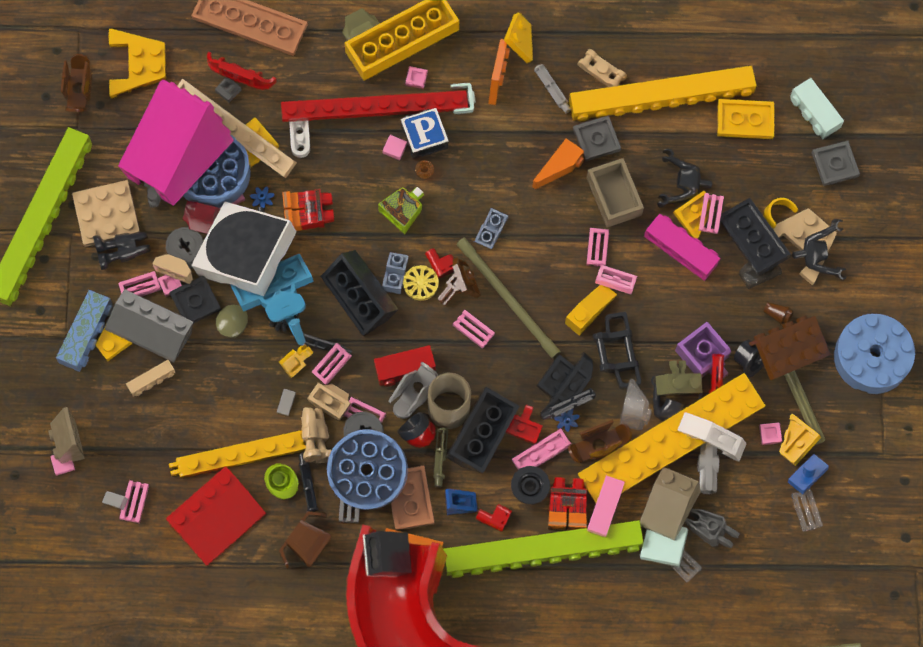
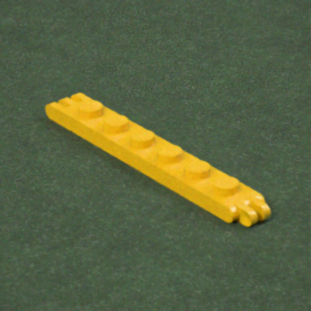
[169,430,306,478]

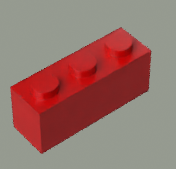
[374,345,436,387]

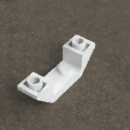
[678,412,746,461]

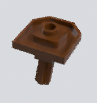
[438,257,481,305]

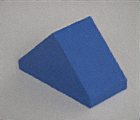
[445,489,477,515]

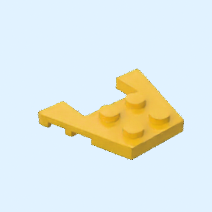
[109,29,166,98]

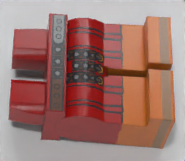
[282,189,335,231]
[547,477,587,530]

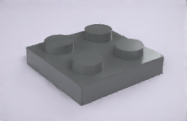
[573,115,621,162]
[812,141,860,186]

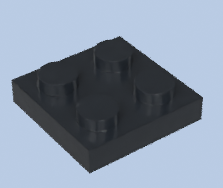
[170,276,221,323]

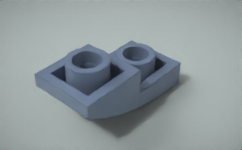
[475,208,509,249]
[382,252,408,294]

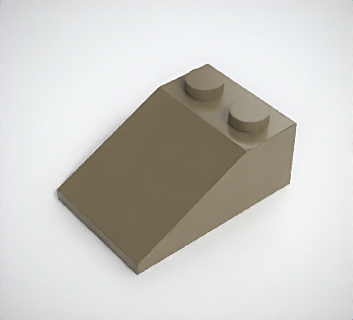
[48,407,85,463]
[640,467,701,541]

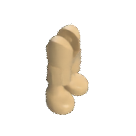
[301,407,332,463]

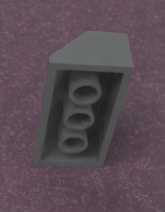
[105,289,193,362]

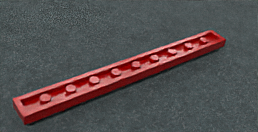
[281,90,468,122]

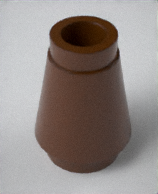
[763,302,794,324]

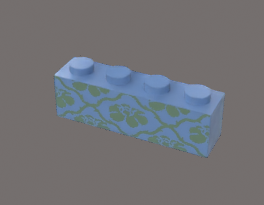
[56,290,113,372]

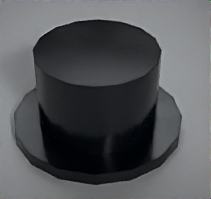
[734,339,764,378]
[511,466,550,505]

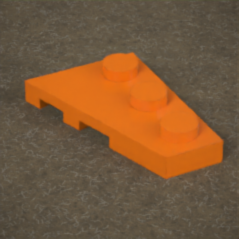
[488,39,510,105]

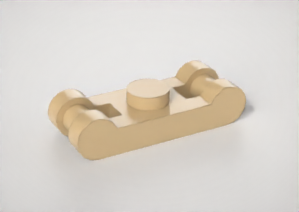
[578,49,627,87]

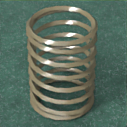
[428,373,471,429]

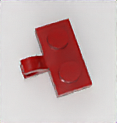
[505,405,543,444]

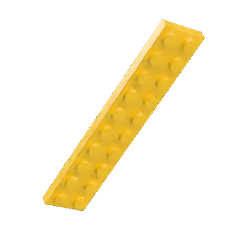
[578,373,765,503]

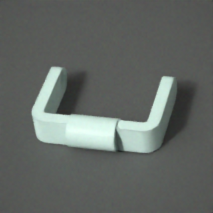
[450,83,476,114]

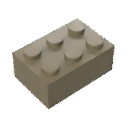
[587,158,644,227]

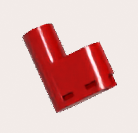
[425,248,454,278]
[476,504,512,532]

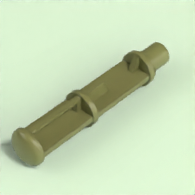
[433,428,448,487]

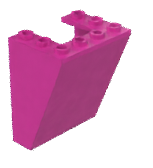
[118,79,234,206]

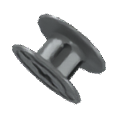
[166,227,203,269]
[344,411,384,437]

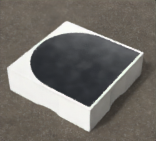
[191,202,297,296]

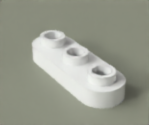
[290,120,310,158]

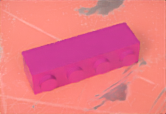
[644,213,720,281]

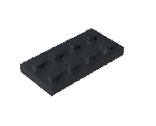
[720,198,791,276]

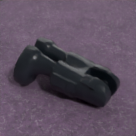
[93,232,151,270]

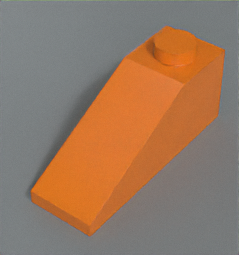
[532,139,584,189]

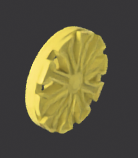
[403,265,439,301]

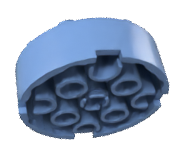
[183,135,250,208]
[834,314,915,394]
[327,430,408,510]

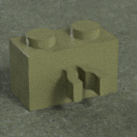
[656,360,702,395]

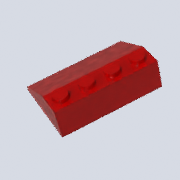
[166,466,266,566]

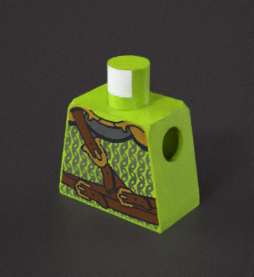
[378,187,424,234]

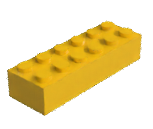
[345,0,459,81]

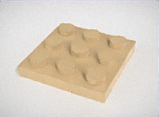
[72,180,140,247]

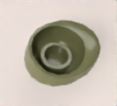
[216,305,248,338]

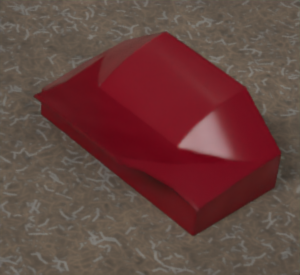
[182,201,220,234]

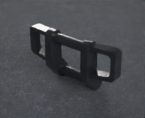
[593,312,641,389]

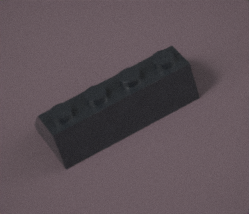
[320,250,399,336]
[445,387,520,474]

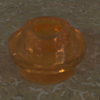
[415,160,434,179]

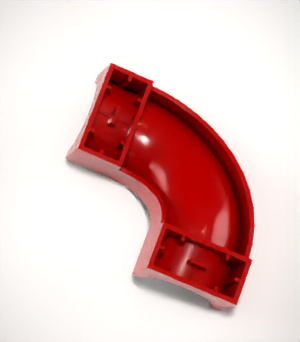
[346,525,479,647]

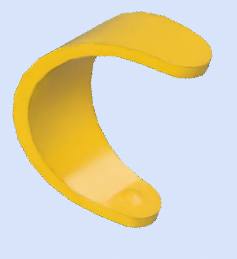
[763,198,798,228]

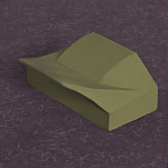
[342,8,380,41]

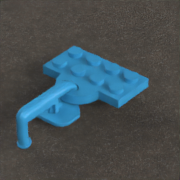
[230,253,314,346]

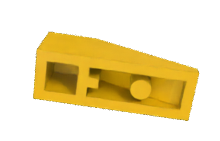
[565,285,617,336]

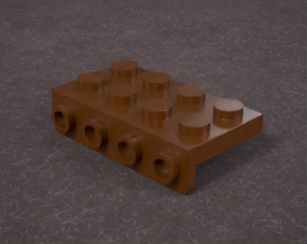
[749,315,831,380]

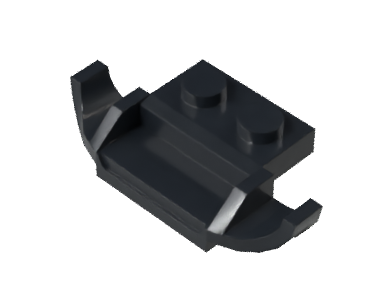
[536,352,593,413]

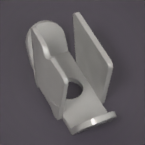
[388,362,438,419]

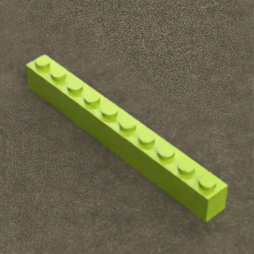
[0,127,92,306]
[444,521,644,578]

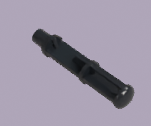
[294,333,352,354]
[540,388,596,420]
[298,454,319,512]

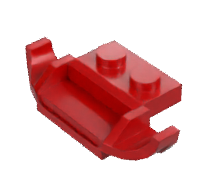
[207,52,277,90]

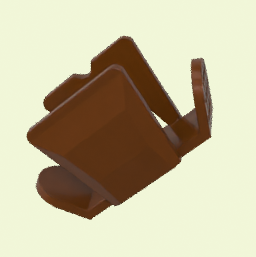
[61,54,92,112]
[568,420,632,463]
[279,511,332,569]

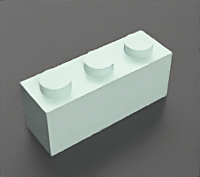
[790,78,844,139]

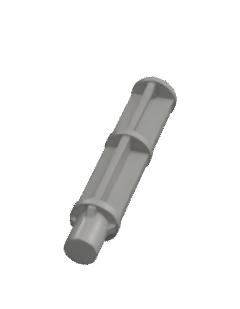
[534,64,571,114]

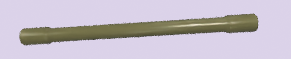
[456,237,561,359]

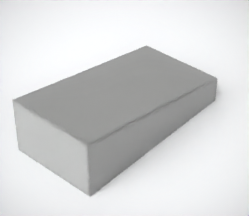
[277,389,296,416]
[102,491,128,510]

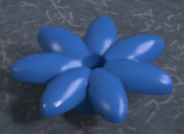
[250,187,274,208]
[554,409,579,432]

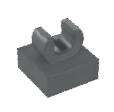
[215,77,241,103]

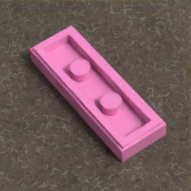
[512,429,571,470]
[587,476,625,537]

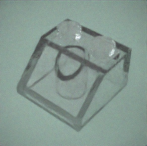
[619,379,652,431]

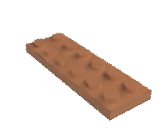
[191,0,308,56]

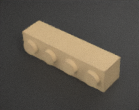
[126,360,175,397]

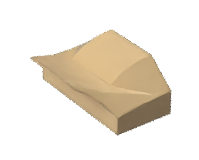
[153,254,192,284]
[307,383,351,420]

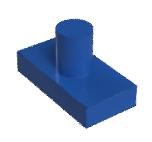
[788,454,829,494]

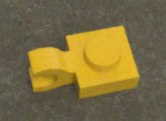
[279,345,313,378]

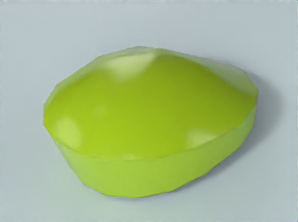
[264,463,299,499]

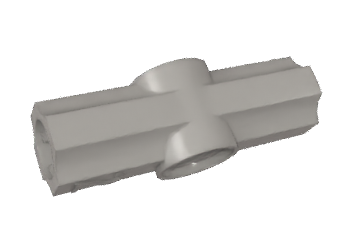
[697,442,719,494]

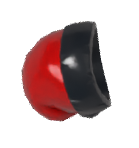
[397,412,436,448]

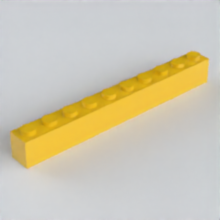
[569,66,756,121]

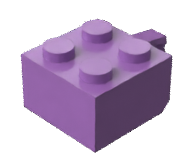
[675,322,731,379]

